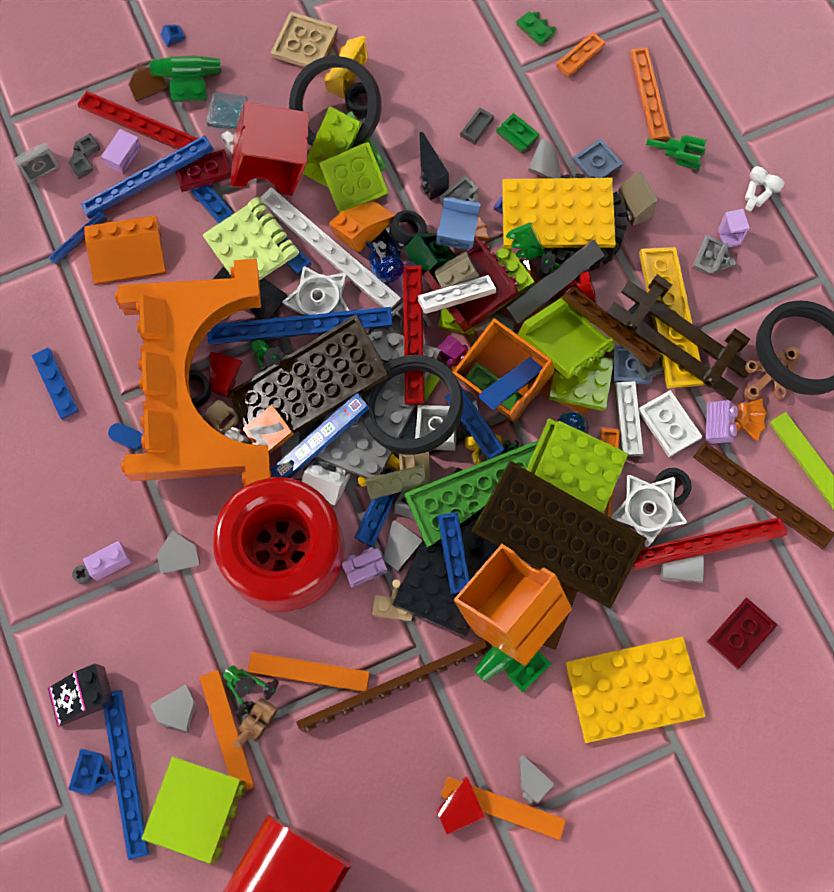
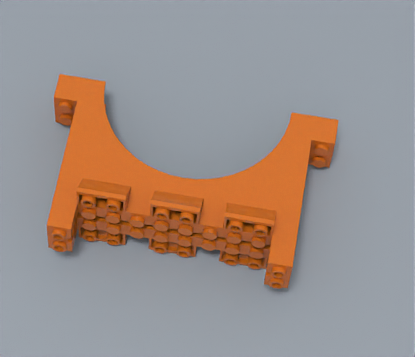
[115,259,271,487]

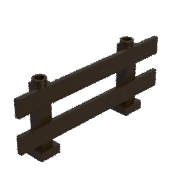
[605,274,753,401]

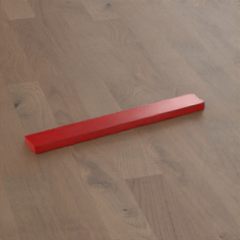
[77,91,198,150]
[403,265,425,406]
[633,517,787,570]

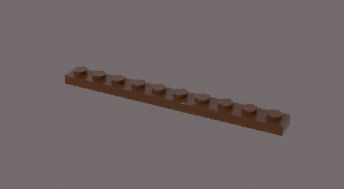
[296,639,487,732]

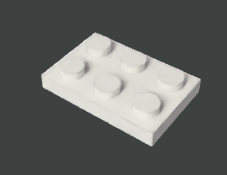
[638,390,702,457]

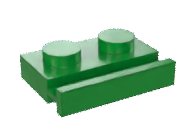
[496,113,540,154]

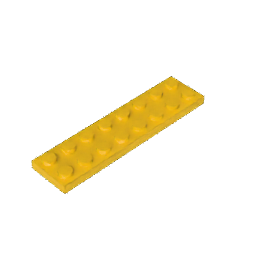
[639,247,704,389]

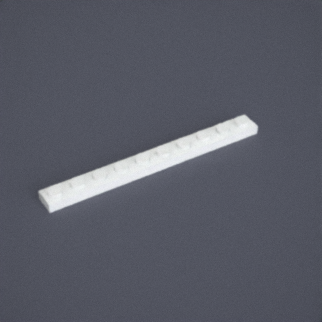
[260,187,401,310]

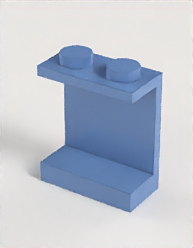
[436,197,480,250]

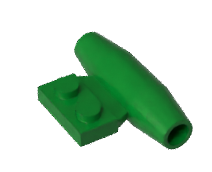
[149,56,221,102]
[474,646,551,693]

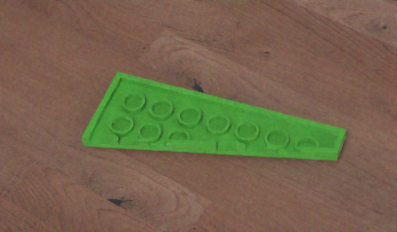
[404,440,539,548]

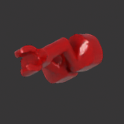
[552,271,597,304]

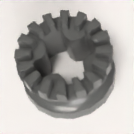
[72,565,91,584]

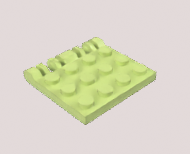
[202,197,299,280]

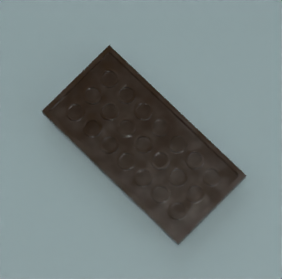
[229,314,390,444]
[471,461,647,609]

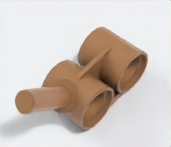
[234,697,278,748]

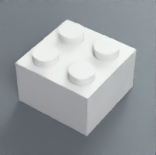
[415,405,457,451]

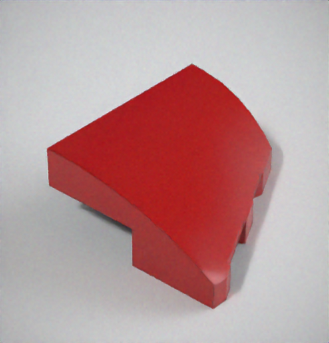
[209,352,242,398]
[436,776,485,835]

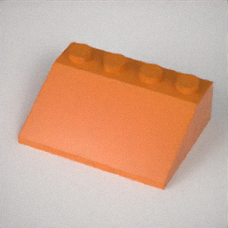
[84,215,166,285]

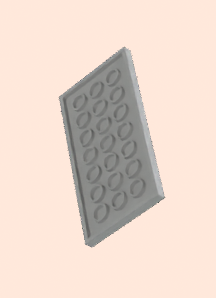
[314,328,441,479]

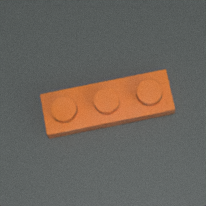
[556,32,605,78]

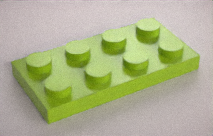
[302,106,362,187]

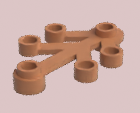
[743,346,800,402]

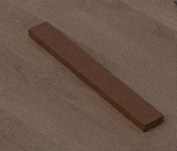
[693,441,834,550]

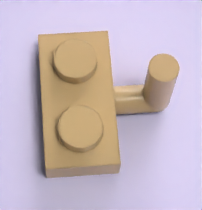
[372,579,413,622]

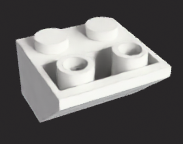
[302,458,352,505]

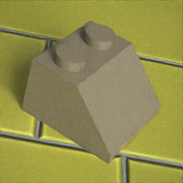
[618,171,658,226]
[435,251,480,289]

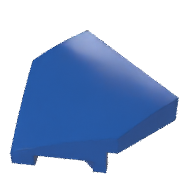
[68,748,115,795]

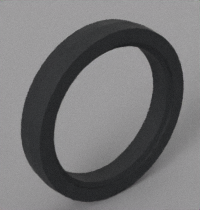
[289,56,382,148]
[756,300,834,395]
[362,355,463,455]

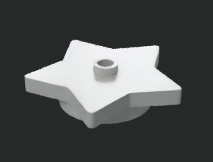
[283,266,349,315]
[611,475,687,547]

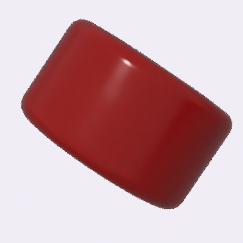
[213,477,345,612]

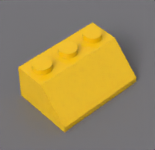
[324,36,368,99]

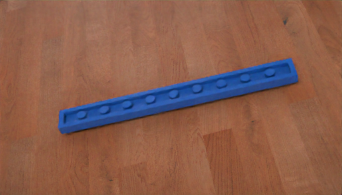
[207,307,393,345]

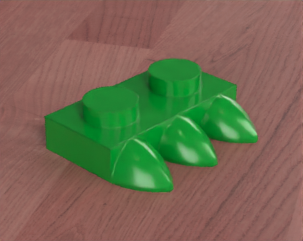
[516,11,556,46]
[506,222,545,261]

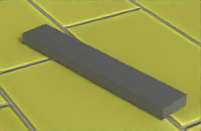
[507,240,604,323]

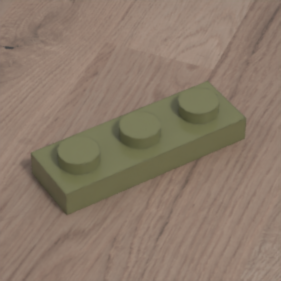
[365,465,427,499]

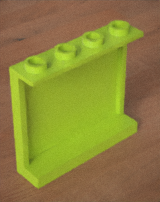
[518,297,616,379]
[141,756,246,864]

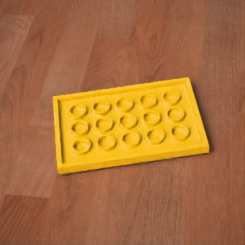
[502,178,615,248]
[565,636,706,744]

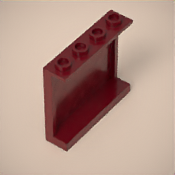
[422,236,520,333]

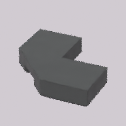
[69,133,101,179]

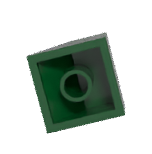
[404,233,456,276]

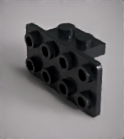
[213,266,288,320]

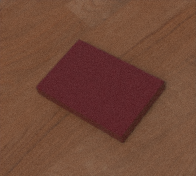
[176,149,231,192]
[706,597,777,670]

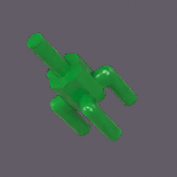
[646,134,707,170]

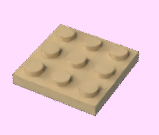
[271,12,338,67]

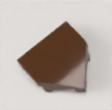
[128,64,168,102]

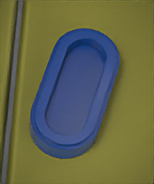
[108,423,143,450]

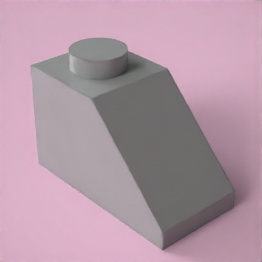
[519,755,554,804]

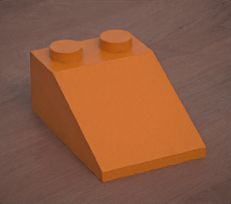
[329,200,395,253]

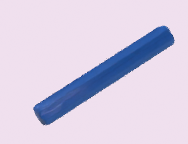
[49,211,107,264]

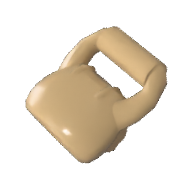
[204,400,240,434]

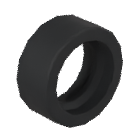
[345,82,368,118]
[390,210,427,245]
[189,370,211,408]
[654,468,692,506]

